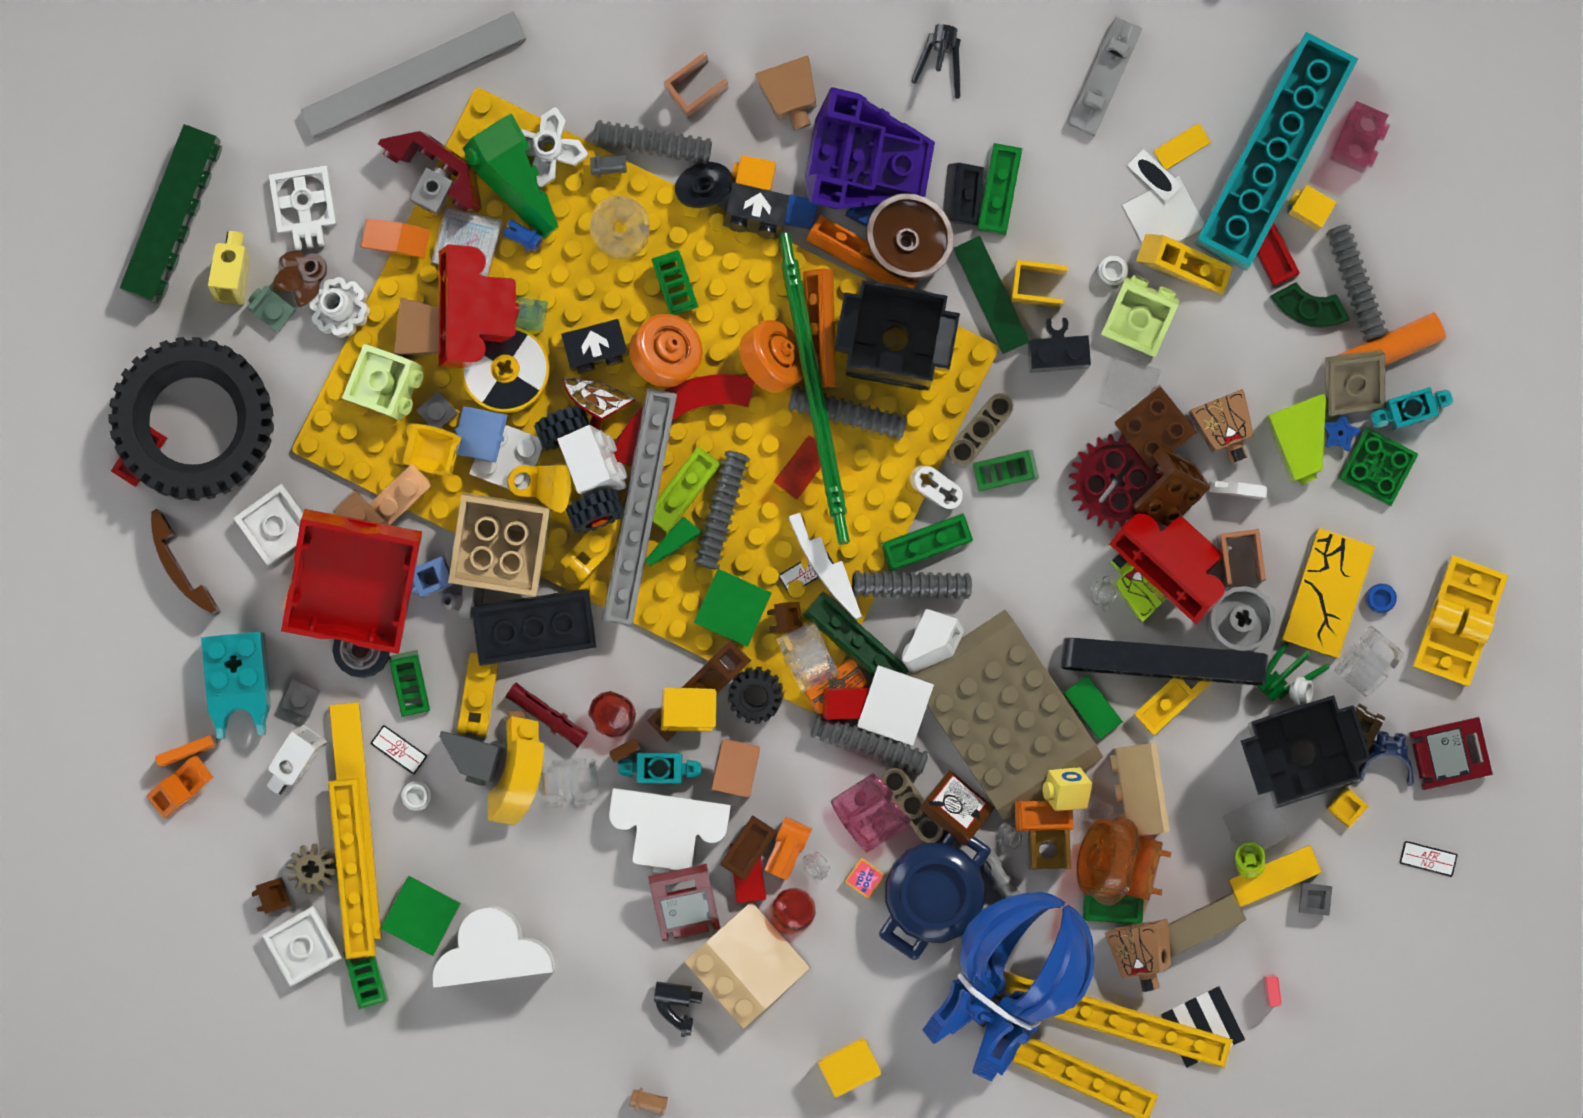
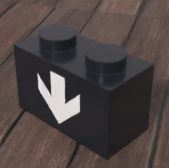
[723,182,790,239]
[561,319,629,374]

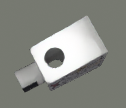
[267,725,328,795]

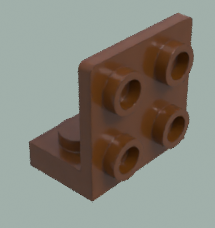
[1115,384,1197,468]
[1133,446,1210,526]

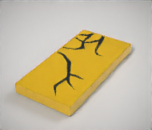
[1281,528,1375,659]

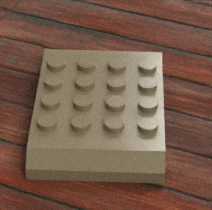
[907,610,1103,823]

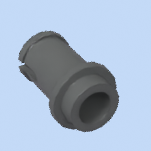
[590,154,627,178]

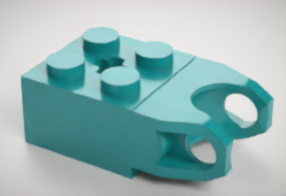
[201,632,271,739]

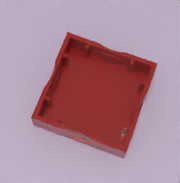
[281,509,423,654]

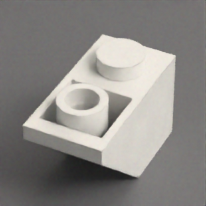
[902,609,965,673]

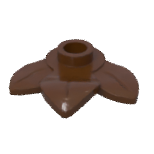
[273,251,327,307]

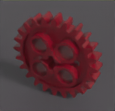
[1068,434,1162,530]

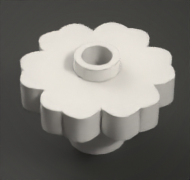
[309,277,370,338]

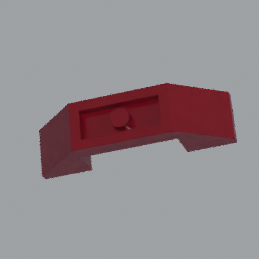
[377,131,482,213]

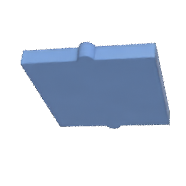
[455,406,507,463]

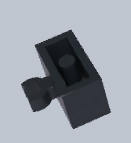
[1028,318,1091,373]

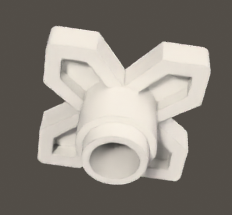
[521,107,588,188]

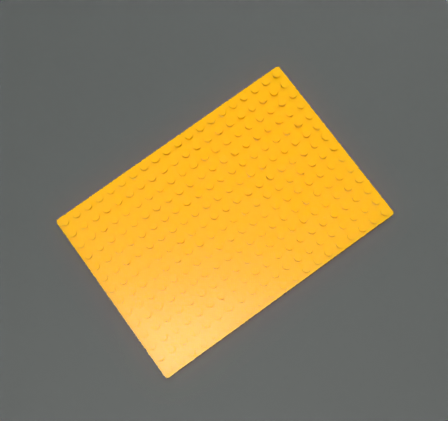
[292,88,998,713]

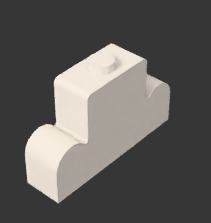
[609,788,731,873]

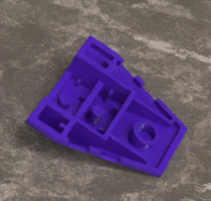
[805,87,935,209]

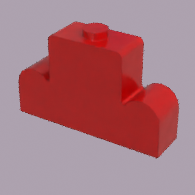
[438,244,519,368]
[1109,514,1225,624]

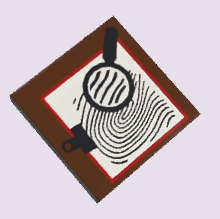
[919,770,995,846]

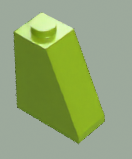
[1265,393,1326,485]

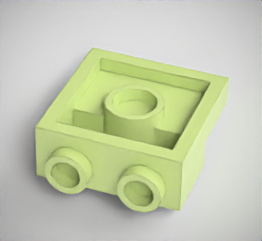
[1101,275,1180,357]
[342,344,424,421]

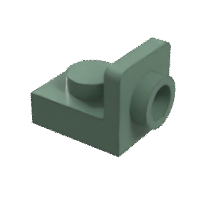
[247,285,297,333]

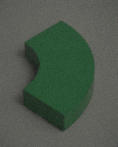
[1269,282,1350,328]

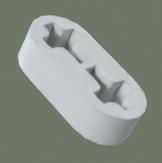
[910,466,963,509]

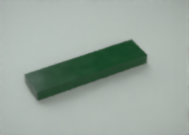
[953,236,1029,355]
[802,591,909,678]

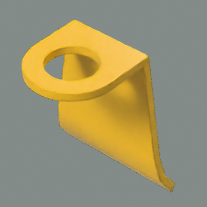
[507,465,572,513]

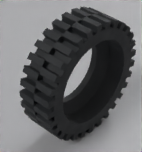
[108,337,274,501]

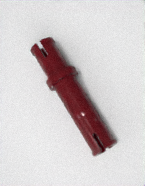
[505,682,588,748]

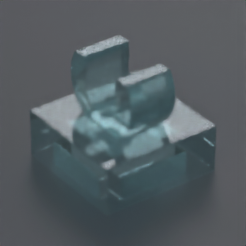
[516,297,548,332]

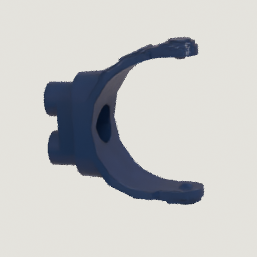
[1359,731,1414,786]

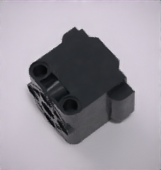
[834,280,960,391]
[1240,695,1371,809]

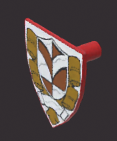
[563,378,635,430]

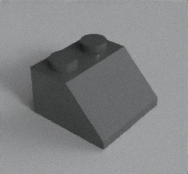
[439,731,503,786]

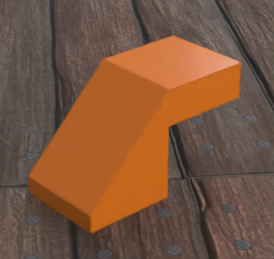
[360,218,430,259]
[146,754,214,819]

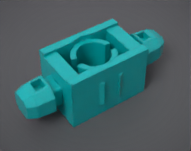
[1370,387,1453,430]
[618,752,701,785]

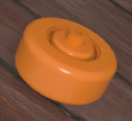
[629,314,703,387]
[740,320,803,393]

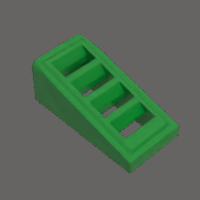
[651,250,699,315]
[972,449,1039,492]
[645,517,702,567]
[389,650,430,717]
[343,951,389,1009]

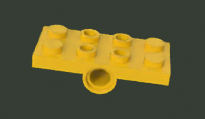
[1412,555,1509,687]

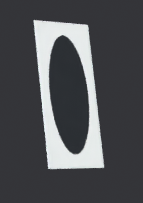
[1127,149,1183,202]

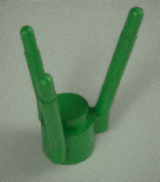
[1258,642,1329,702]

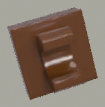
[767,602,804,634]
[251,877,291,914]

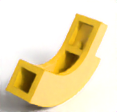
[487,716,544,825]

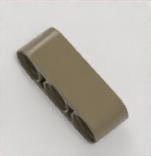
[948,393,1014,467]
[881,768,943,843]
[1168,893,1247,957]

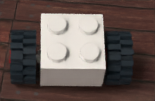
[534,406,627,533]

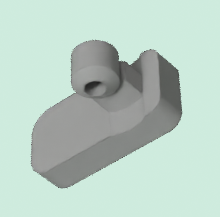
[441,585,485,620]

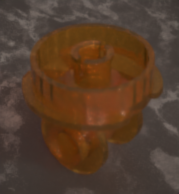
[1077,817,1172,906]

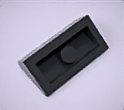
[943,162,984,225]

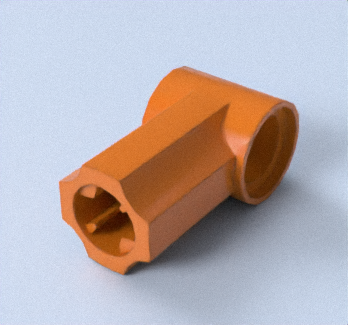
[764,817,813,880]

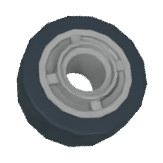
[332,639,390,678]

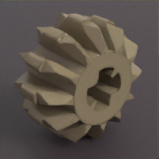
[286,844,337,894]

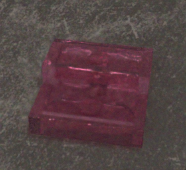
[831,773,911,853]

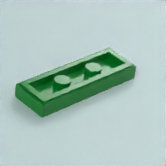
[977,143,1023,235]
[880,513,973,571]

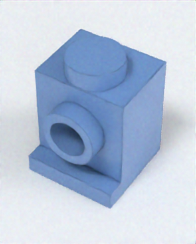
[412,556,455,598]

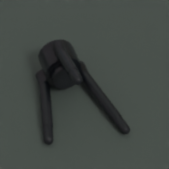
[911,24,961,99]

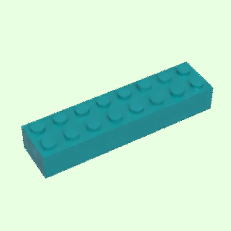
[1194,32,1358,271]

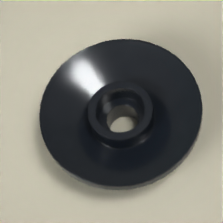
[675,162,733,208]

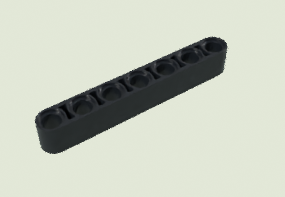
[1061,638,1268,686]

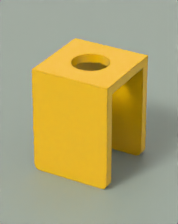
[1011,260,1068,308]
[661,687,716,732]
[818,1038,881,1098]

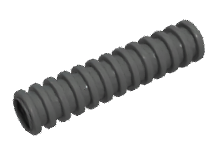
[593,120,712,164]
[1326,224,1389,342]
[788,386,907,441]
[693,450,750,570]
[852,570,972,599]
[810,713,928,776]

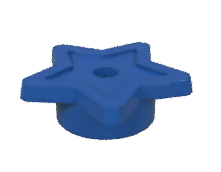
[1325,414,1360,452]

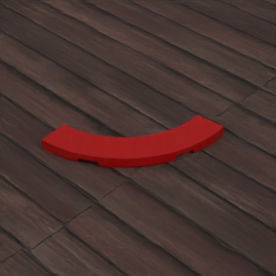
[613,374,755,467]

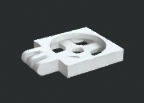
[269,165,337,251]

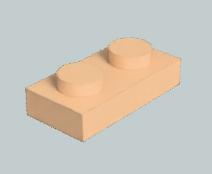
[369,464,432,525]

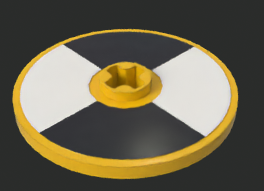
[461,327,550,413]

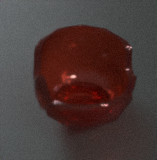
[588,691,636,738]
[770,887,816,935]

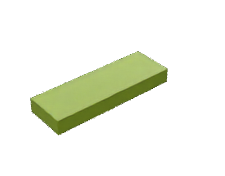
[652,446,721,534]

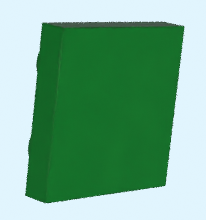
[1338,427,1418,506]
[693,569,772,647]
[380,876,461,956]

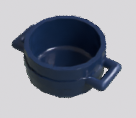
[879,832,991,960]

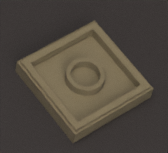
[1325,350,1386,416]

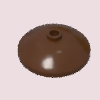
[866,194,953,279]

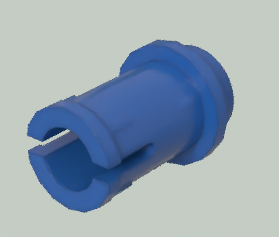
[503,220,543,252]

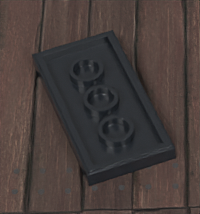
[471,588,596,666]

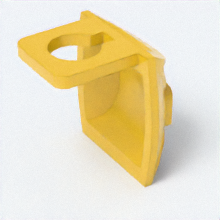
[402,424,462,476]

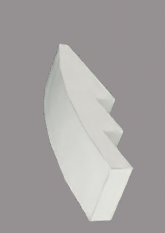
[788,513,862,620]

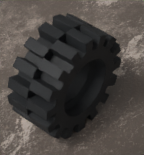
[728,666,784,724]

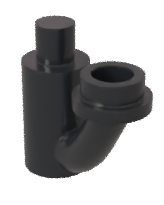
[654,981,703,1037]

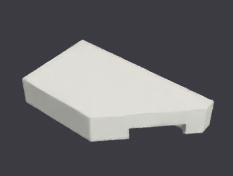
[1209,481,1267,500]

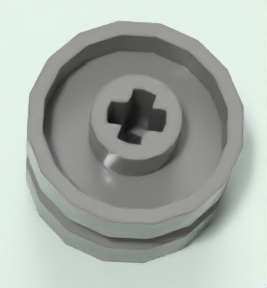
[1206,586,1276,651]

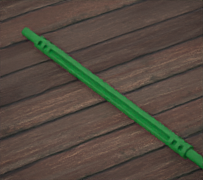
[778,233,850,545]

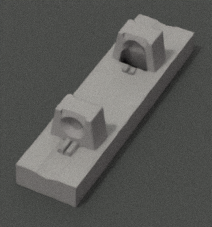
[1068,17,1143,136]

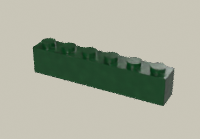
[120,124,222,304]

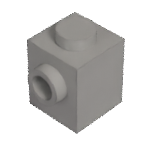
[410,167,453,217]

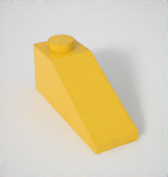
[1136,234,1233,295]

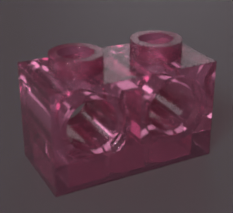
[1329,101,1390,173]

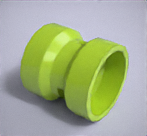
[1235,842,1265,878]

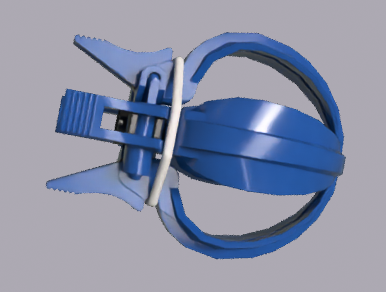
[922,892,1095,1082]

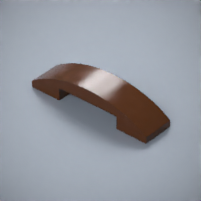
[151,509,221,614]
[647,639,751,742]

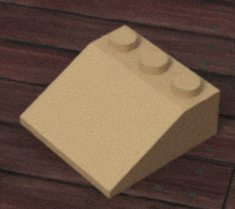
[448,493,552,597]
[1109,742,1170,837]
[684,901,810,1029]

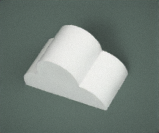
[433,906,556,988]

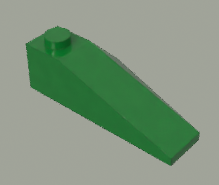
[462,113,559,239]

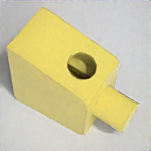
[208,231,250,305]

